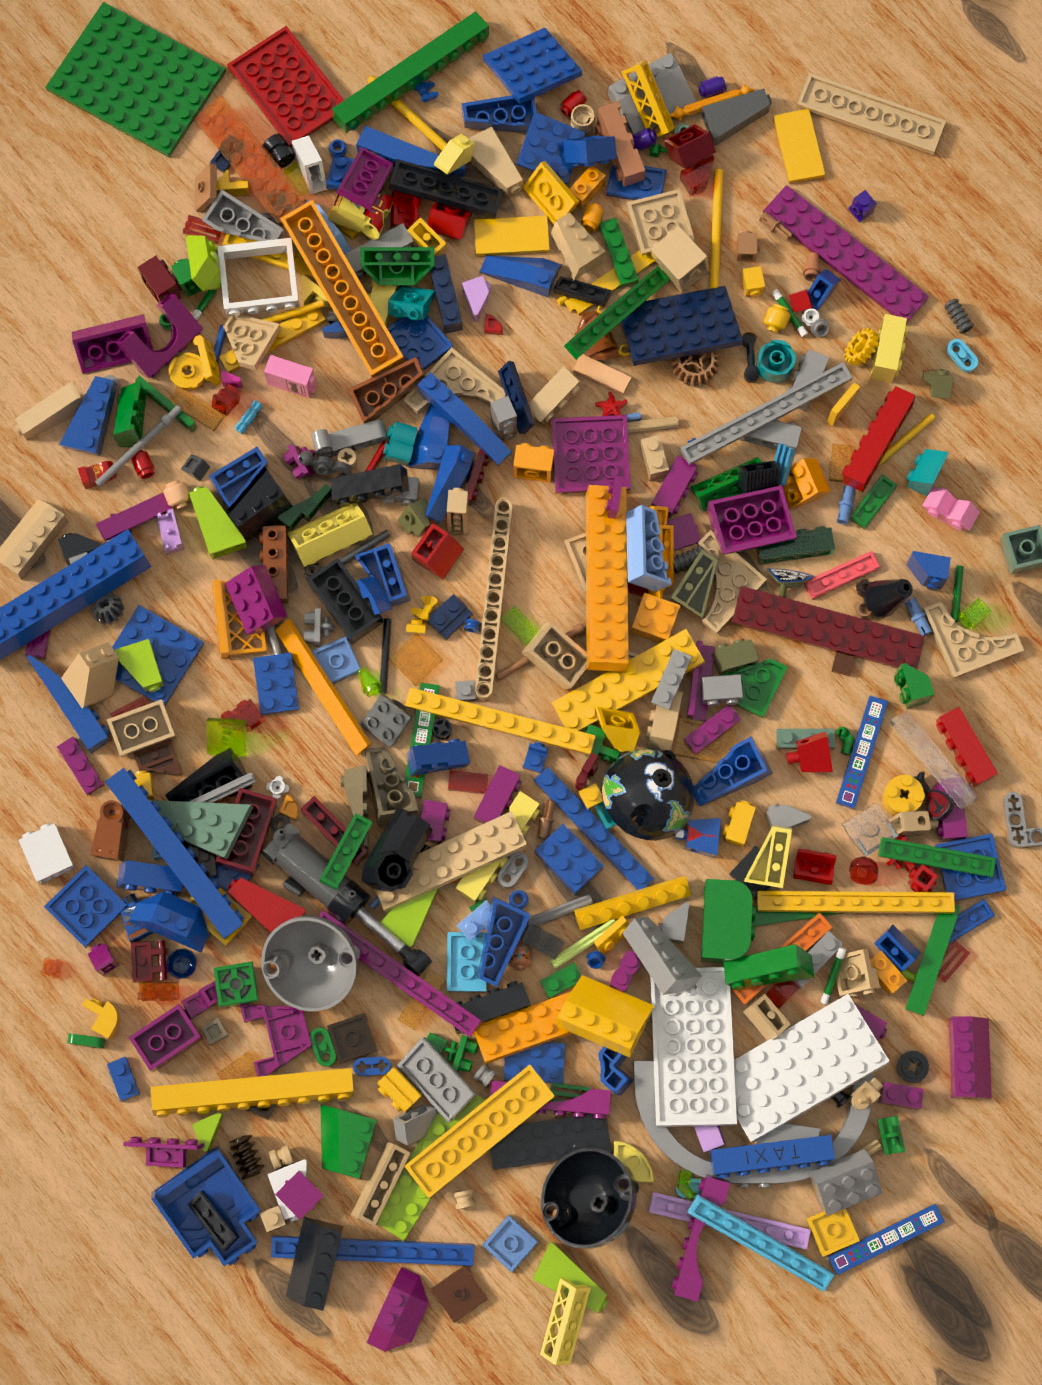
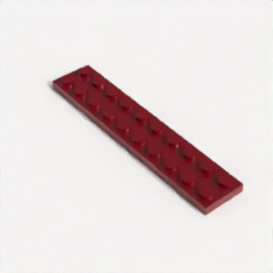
[731,586,925,669]

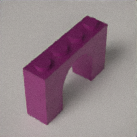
[115,293,203,378]

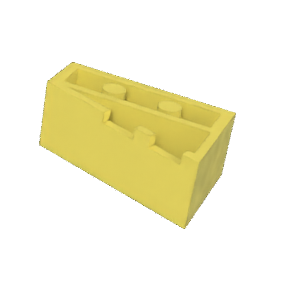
[744,825,792,888]

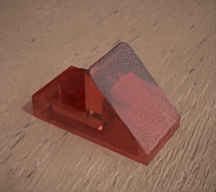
[766,981,800,1010]

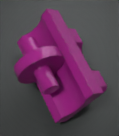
[283,444,316,479]

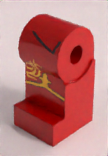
[77,461,117,489]

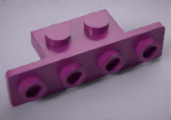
[123,1136,205,1167]

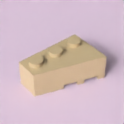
[551,212,606,280]
[528,366,586,424]
[646,691,683,751]

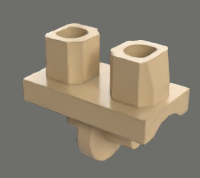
[850,1078,883,1110]

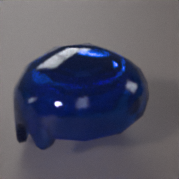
[166,948,197,979]

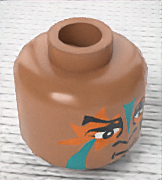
[508,941,532,971]

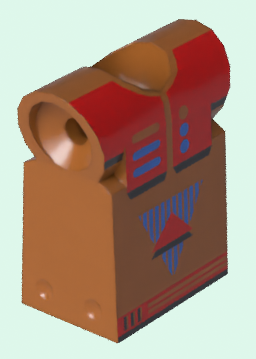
[90,800,130,862]

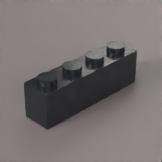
[331,464,409,507]
[454,981,531,1033]

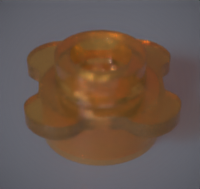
[41,957,63,979]

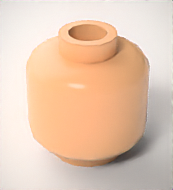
[163,480,191,509]

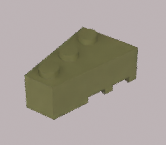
[671,549,718,618]

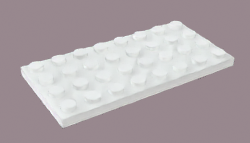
[650,967,737,1127]
[734,994,890,1143]

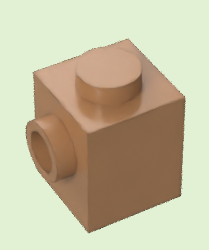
[737,231,760,261]

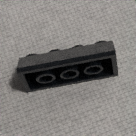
[286,1217,343,1311]

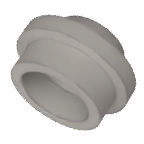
[811,319,829,337]

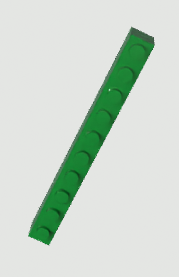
[332,11,489,133]

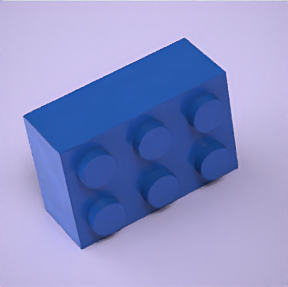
[535,824,604,895]

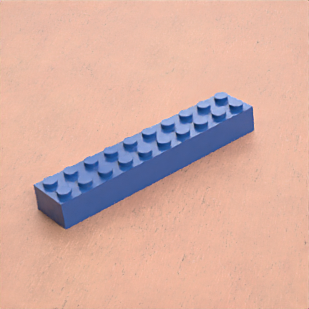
[0,529,152,660]

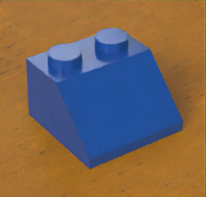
[906,551,951,591]

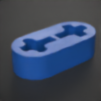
[353,1057,391,1077]

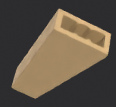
[468,127,523,196]
[15,382,82,440]

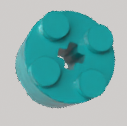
[756,340,796,383]

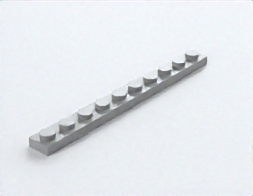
[680,363,853,466]

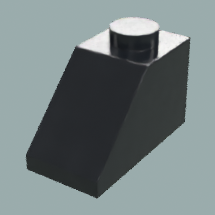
[58,533,101,565]

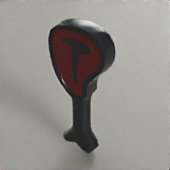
[914,771,955,821]

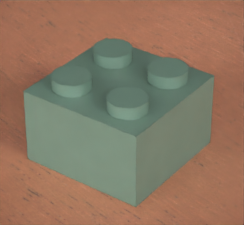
[1000,525,1042,575]

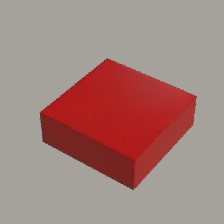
[789,289,813,313]

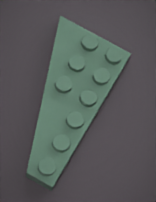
[129,800,253,859]

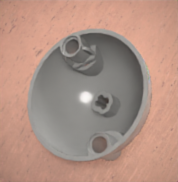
[261,915,360,1011]

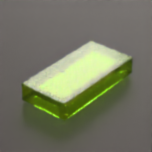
[501,606,539,646]

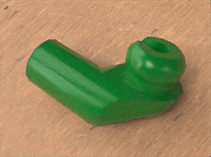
[837,727,854,756]

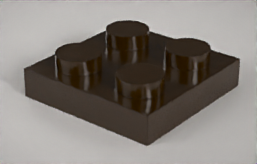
[327,1013,377,1064]

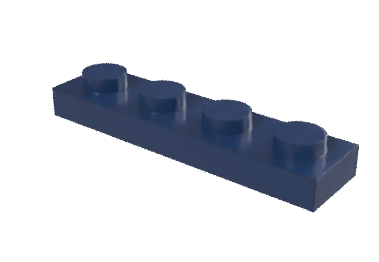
[498,361,535,434]

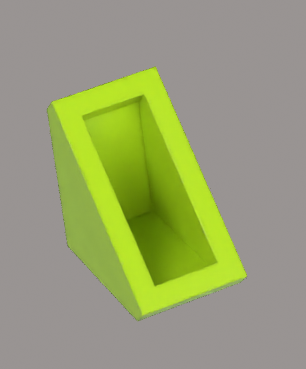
[192,1113,224,1152]

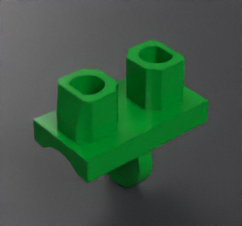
[443,1035,478,1073]
[877,1116,905,1155]

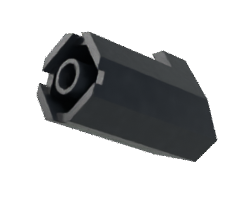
[361,809,433,892]

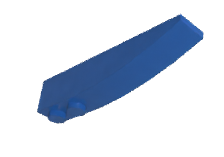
[356,126,466,177]
[417,372,512,466]
[27,655,111,753]

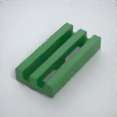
[549,1083,591,1102]

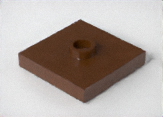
[431,1265,487,1323]

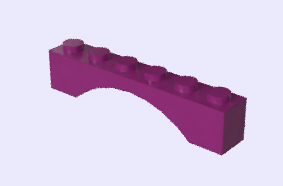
[490,1081,612,1119]
[671,1174,730,1302]

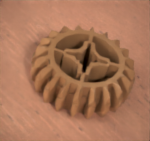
[670,350,720,386]

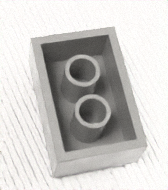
[809,1149,882,1216]

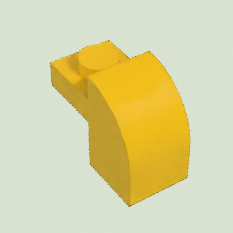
[82,998,120,1040]

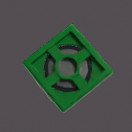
[213,961,259,1008]

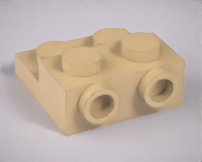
[832,949,880,998]

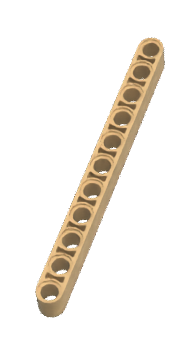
[475,498,512,702]

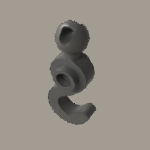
[299,451,352,477]

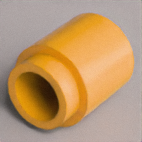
[581,203,604,232]

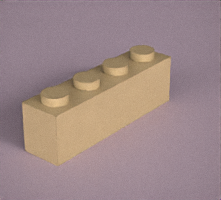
[447,488,469,536]
[351,1142,410,1227]

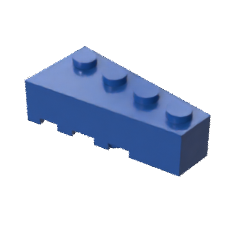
[461,95,537,133]

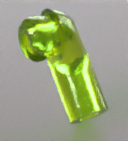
[677,1170,696,1201]

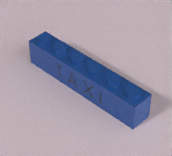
[710,1135,835,1178]

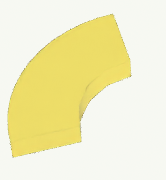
[614,1141,654,1183]

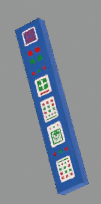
[835,695,888,810]
[827,1203,945,1275]

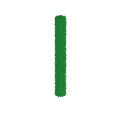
[951,565,964,622]

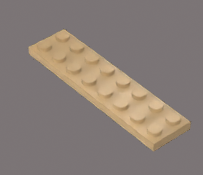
[797,73,946,155]
[376,811,528,912]

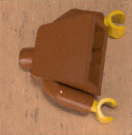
[574,306,629,360]

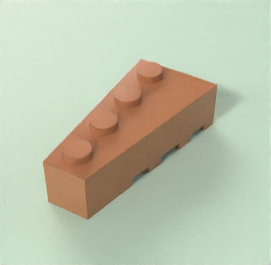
[595,101,645,187]

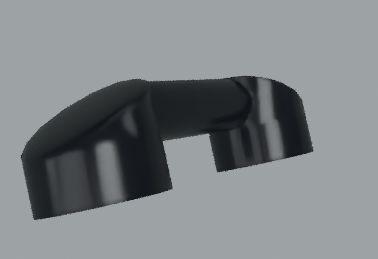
[742,332,759,383]

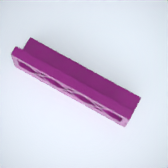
[686,640,715,722]

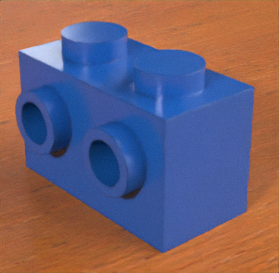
[874,925,921,972]

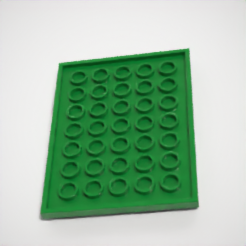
[45,2,226,157]

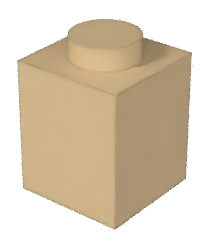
[260,1205,287,1233]

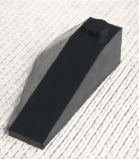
[165,747,252,802]

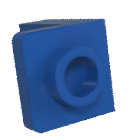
[523,742,548,774]

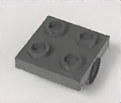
[360,693,413,748]

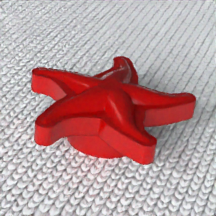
[595,391,627,416]

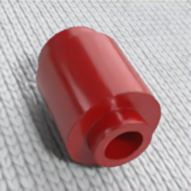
[560,90,587,117]
[130,450,155,479]

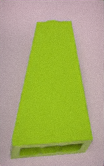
[189,486,248,559]
[381,888,439,949]
[532,1242,608,1313]

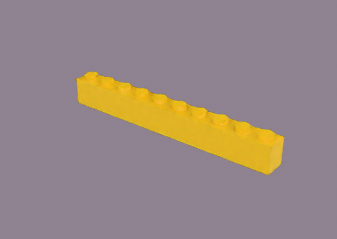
[151,1068,354,1118]

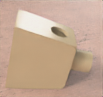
[889,811,938,838]

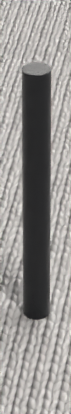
[379,618,391,694]

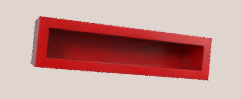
[936,707,998,788]

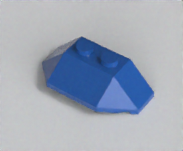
[129,891,209,952]

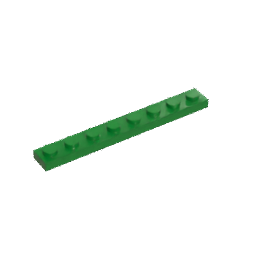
[564,266,670,360]

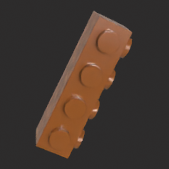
[259,525,289,604]

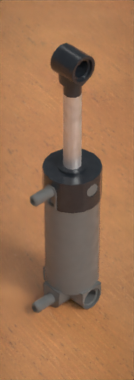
[261,823,432,977]

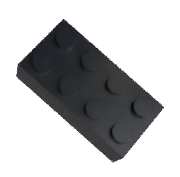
[307,558,383,645]

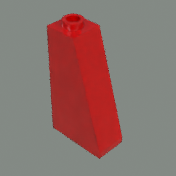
[227,878,306,933]

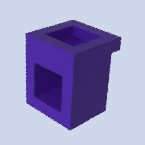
[848,190,877,223]

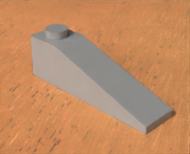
[202,190,284,241]

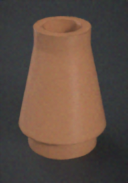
[803,252,821,281]

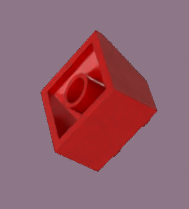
[427,202,473,240]

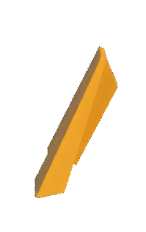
[648,506,674,598]

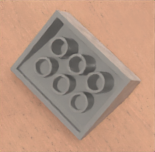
[608,53,696,135]

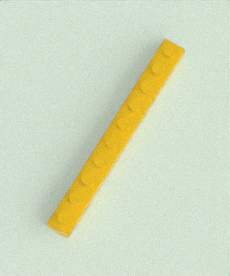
[405,687,596,755]
[757,891,955,914]

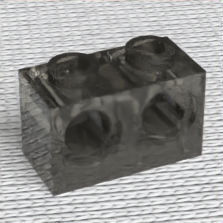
[520,921,565,959]

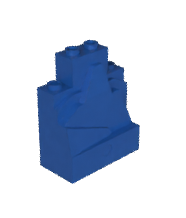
[151,1146,261,1266]

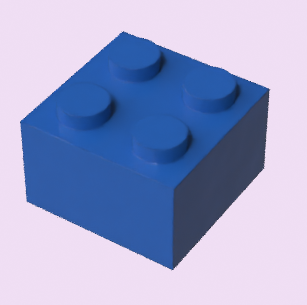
[563,136,617,167]

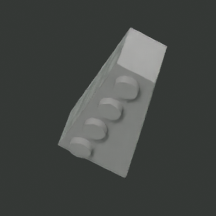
[623,916,702,995]

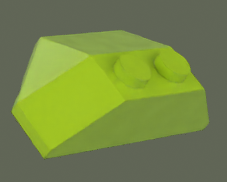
[186,235,222,291]

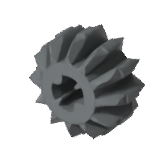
[90,592,125,625]

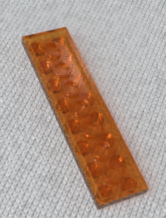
[195,95,307,226]

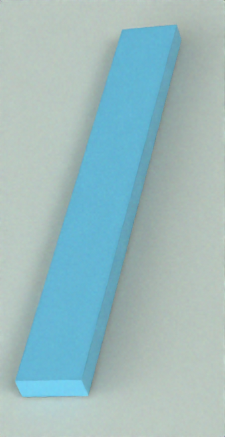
[687,1194,835,1292]

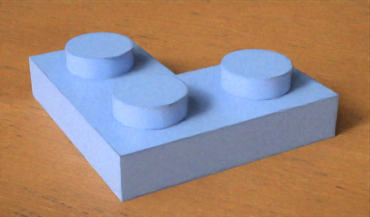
[456,900,491,941]

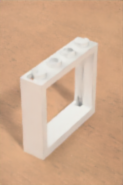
[217,238,300,317]

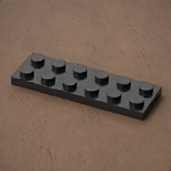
[388,159,503,219]
[490,1114,612,1170]

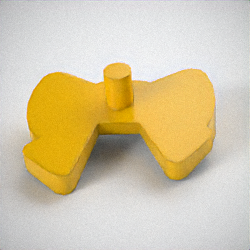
[411,595,439,621]

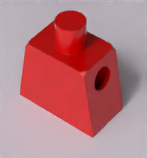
[786,732,833,772]

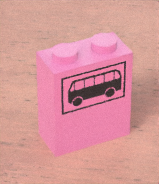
[264,355,317,398]

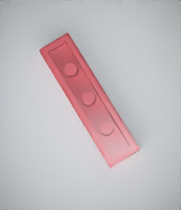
[804,551,881,599]

